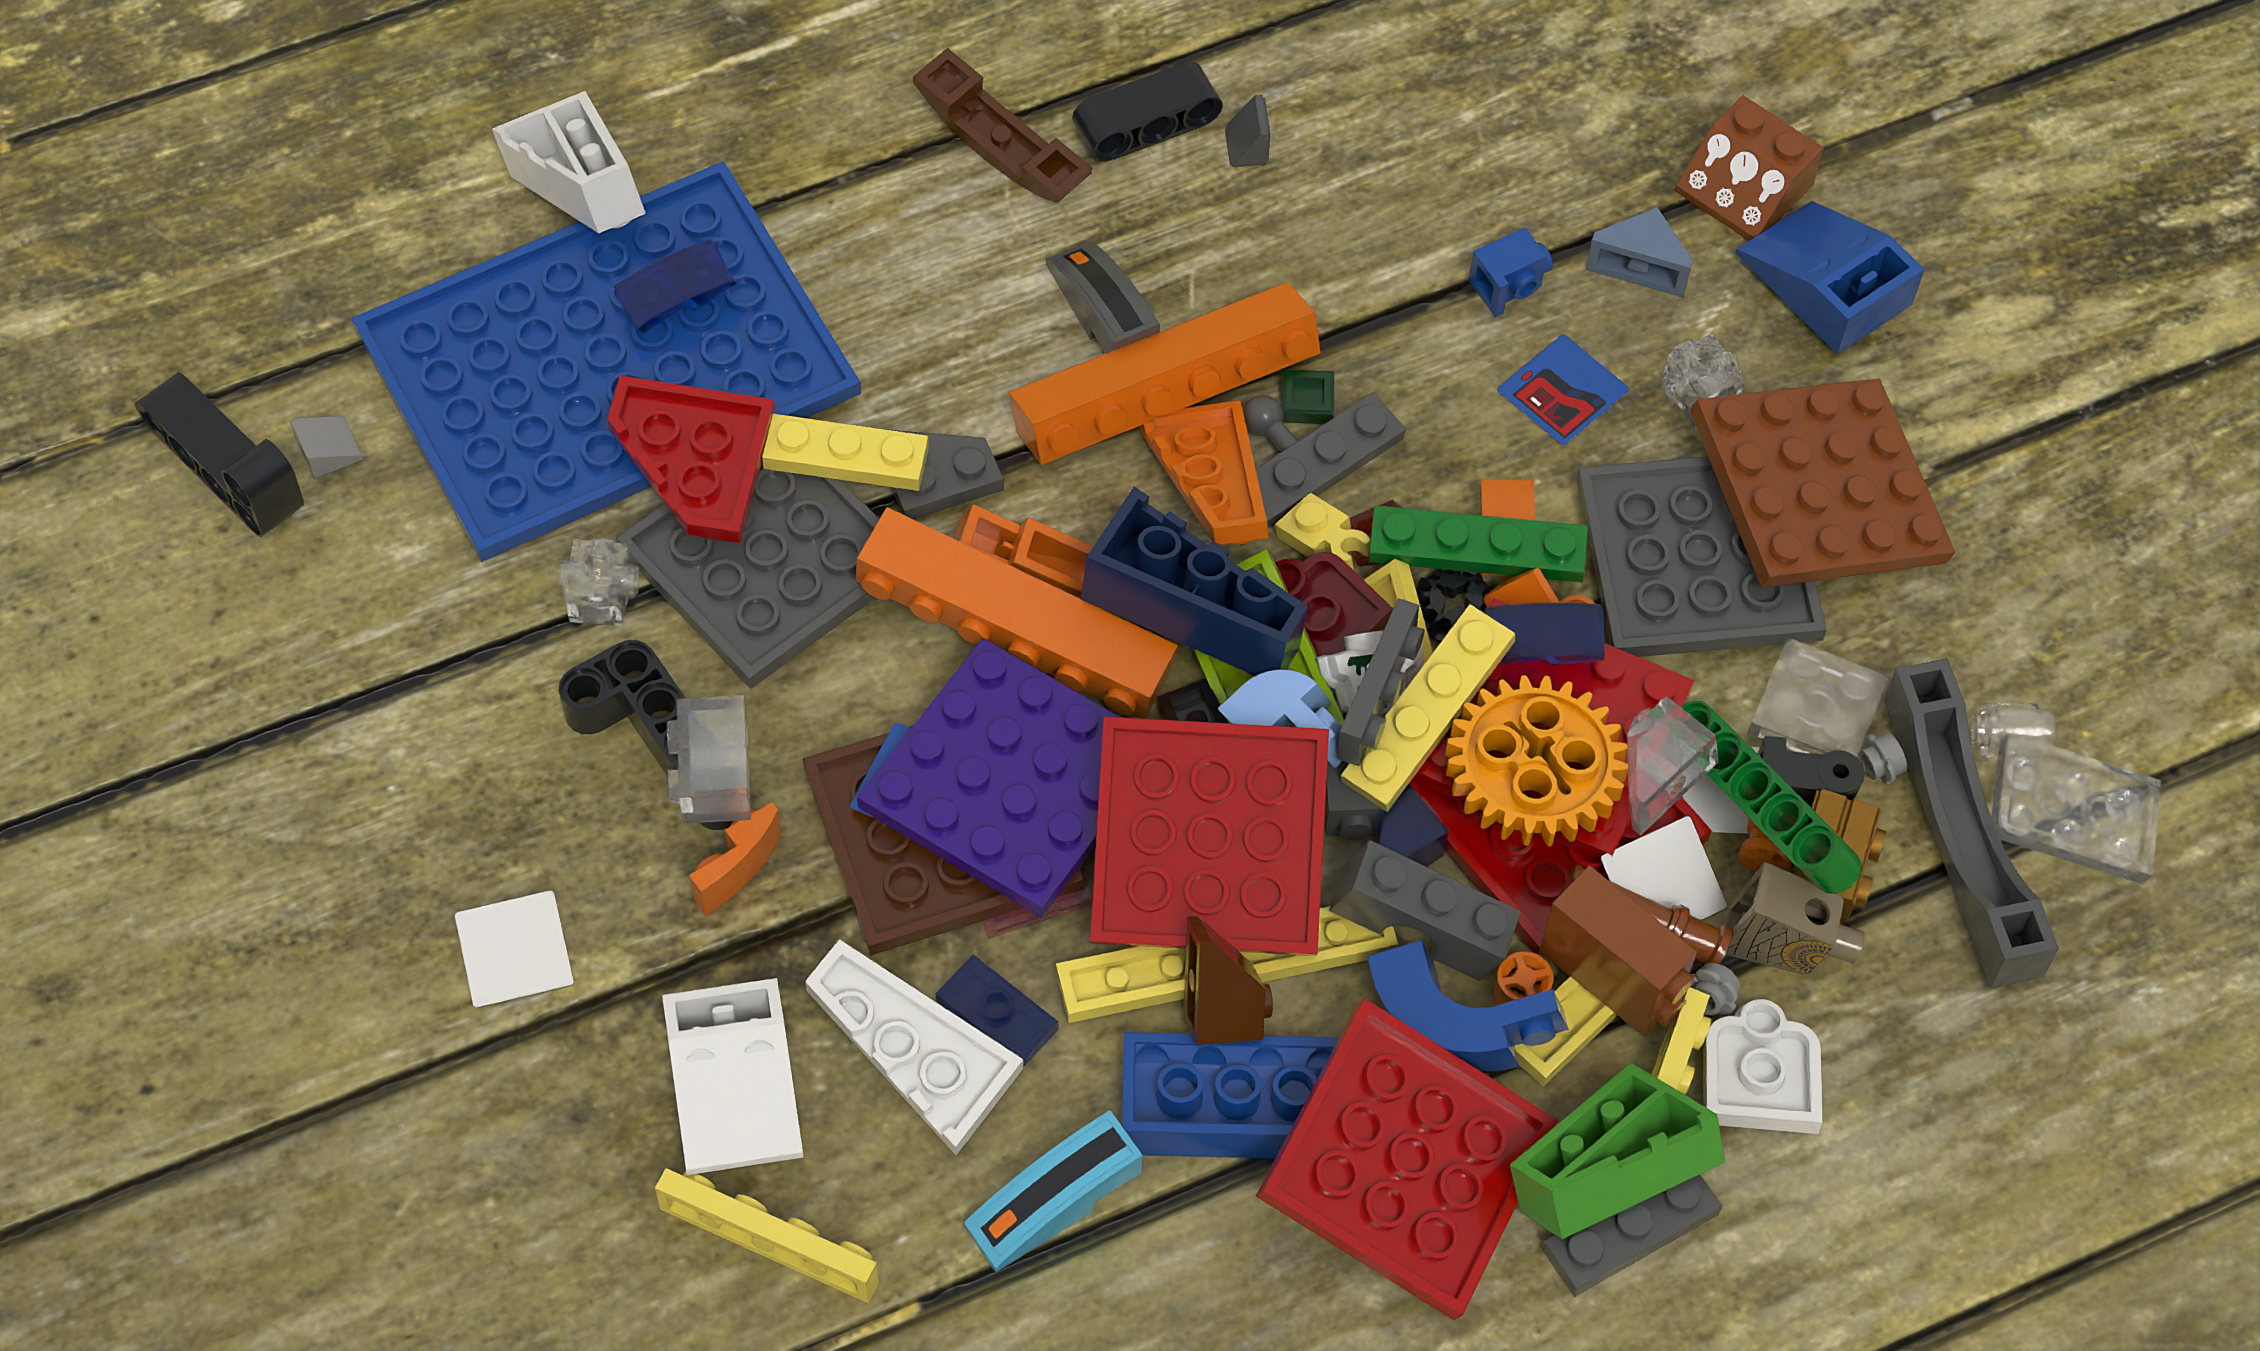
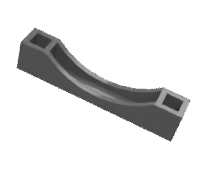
[1883,658,2059,989]

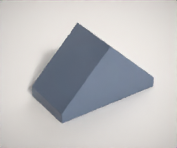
[1586,207,1693,298]

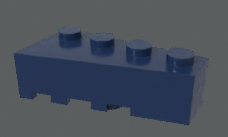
[1081,486,1308,676]

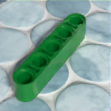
[1670,701,1862,894]

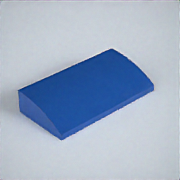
[1122,1032,1339,1158]

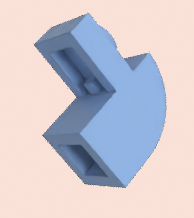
[1218,670,1342,769]

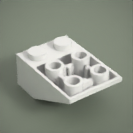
[662,978,803,1175]

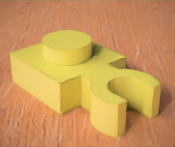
[1275,493,1371,570]

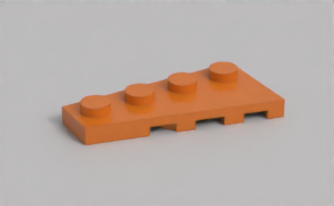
[1139,400,1269,545]

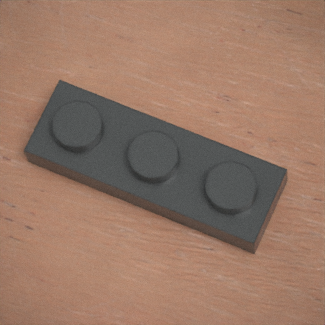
[1338,598,1425,766]
[1542,1175,1722,1297]

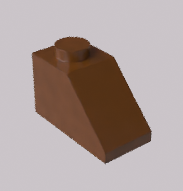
[1184,916,1273,1045]

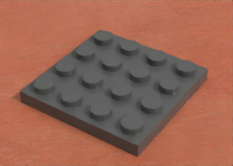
[1576,456,1827,657]
[616,460,879,689]

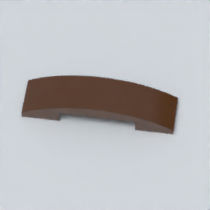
[913,48,1093,203]

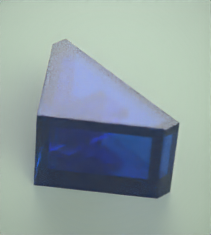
[1379,784,1449,867]

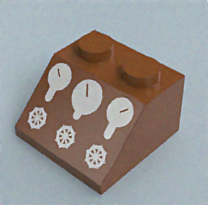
[1675,95,1824,241]

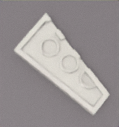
[805,939,1024,1155]

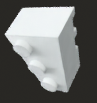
[492,91,646,233]

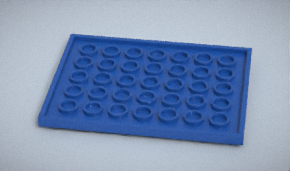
[351,161,861,562]

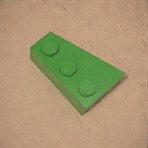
[1510,1063,1725,1239]

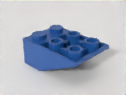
[1736,201,1925,354]

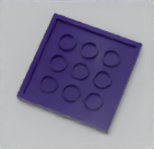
[857,638,1119,918]

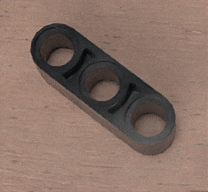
[1072,62,1223,162]

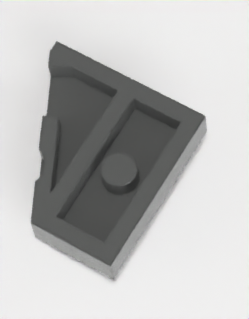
[884,429,1004,519]

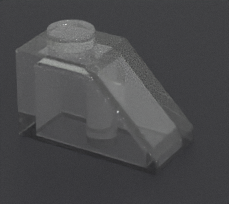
[1627,696,1718,835]

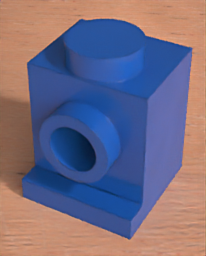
[1468,228,1553,317]

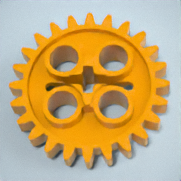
[1445,675,1629,846]

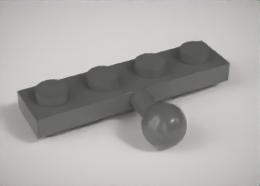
[1240,392,1406,546]

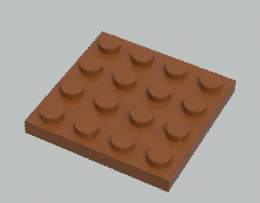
[1690,378,1956,588]

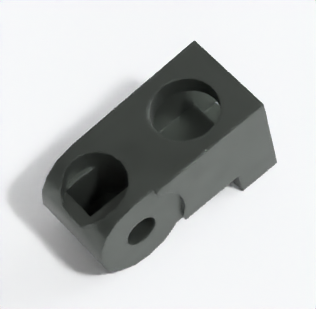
[1757,736,1865,807]

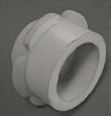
[1859,732,1907,784]
[1690,963,1740,1016]

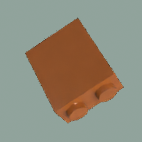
[1540,865,1697,1037]

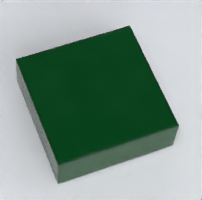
[1281,370,1334,424]

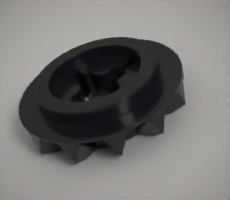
[1416,569,1494,641]

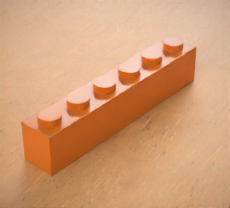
[1008,282,1321,465]
[855,507,1178,719]

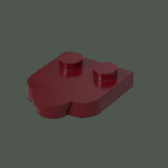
[1275,552,1393,657]

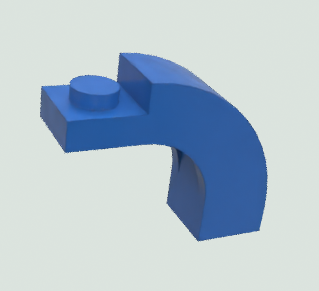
[1367,940,1569,1071]

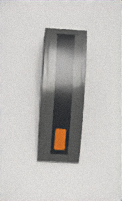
[1046,241,1160,354]

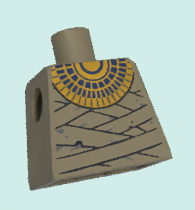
[1725,862,1865,975]

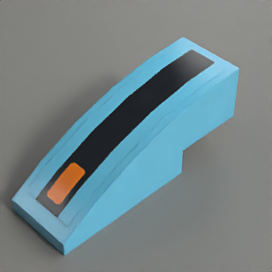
[964,1110,1143,1272]

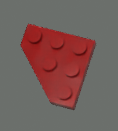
[607,375,775,543]

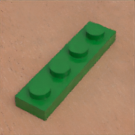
[1369,505,1588,583]

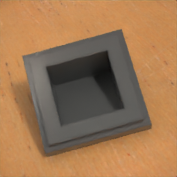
[1225,95,1271,167]

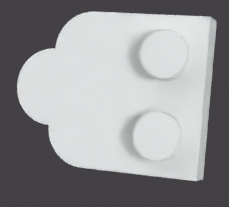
[1703,999,1823,1134]

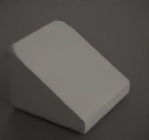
[290,416,364,479]

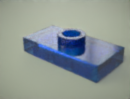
[936,955,1059,1067]

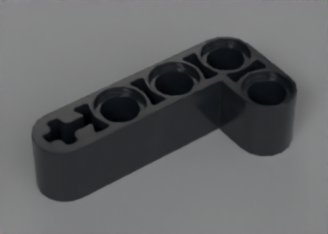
[135,372,304,537]
[558,640,743,830]

